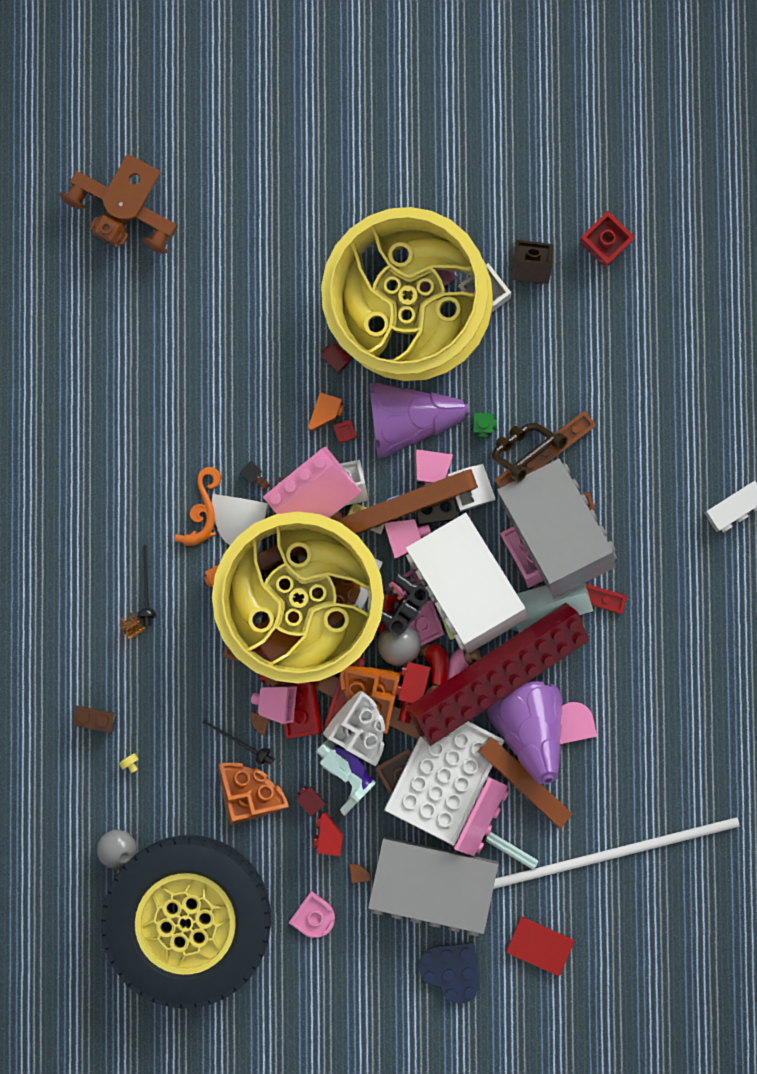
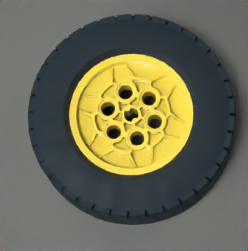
[101,835,271,1009]

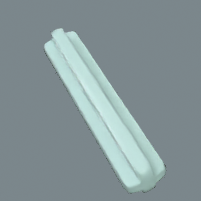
[485,832,538,869]

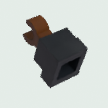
[239,461,270,490]

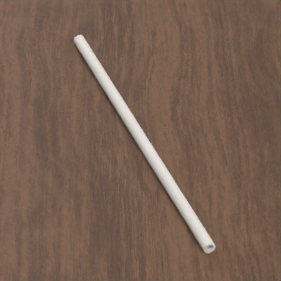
[493,817,740,889]

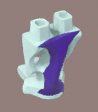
[316,739,376,816]

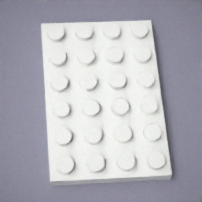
[384,721,505,846]

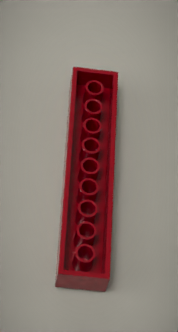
[406,603,590,746]

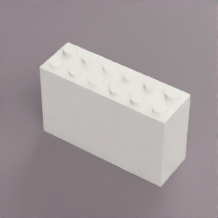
[405,513,528,654]

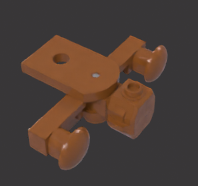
[60,153,178,254]

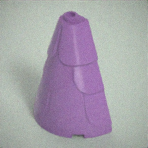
[369,382,469,458]
[486,682,563,784]

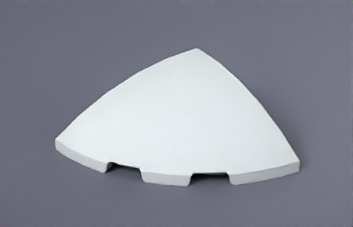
[212,494,269,554]
[323,690,385,766]

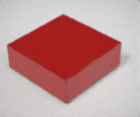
[333,419,357,444]

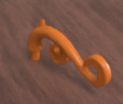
[174,467,221,546]

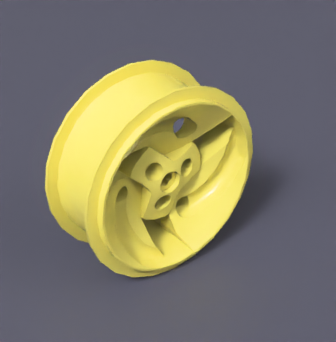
[321,207,493,381]
[212,512,384,683]

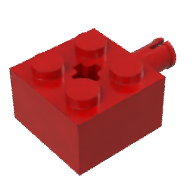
[396,662,431,724]

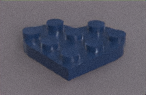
[419,942,479,1004]

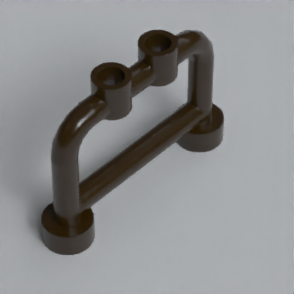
[492,423,568,482]

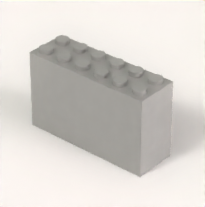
[497,459,617,598]
[368,836,498,936]

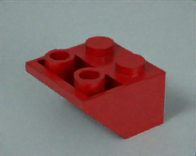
[314,812,343,856]

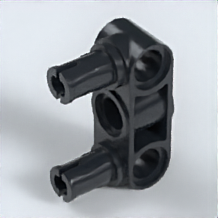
[381,573,429,635]

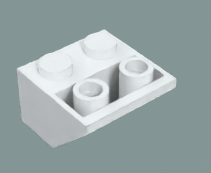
[447,464,496,513]

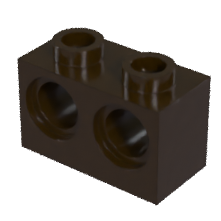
[417,498,457,525]

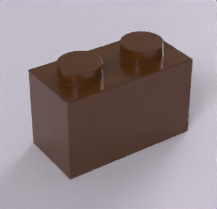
[72,706,117,733]

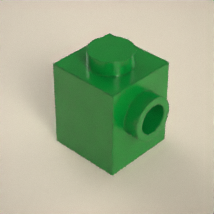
[473,413,497,438]

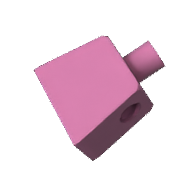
[416,450,453,486]
[384,519,431,559]
[251,686,297,724]

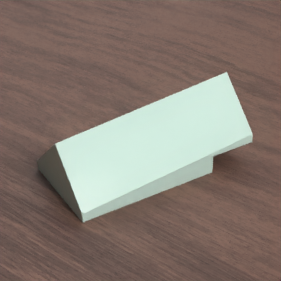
[516,583,593,633]

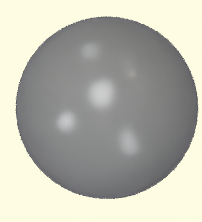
[377,623,421,666]

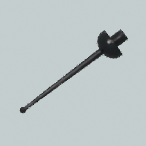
[137,545,157,626]
[202,720,275,766]

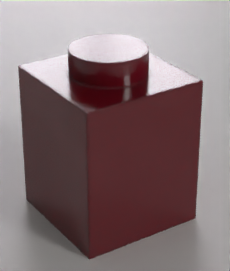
[322,343,351,374]
[296,786,326,816]

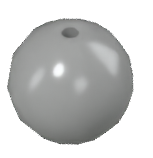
[97,830,137,870]

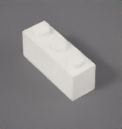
[704,481,757,532]

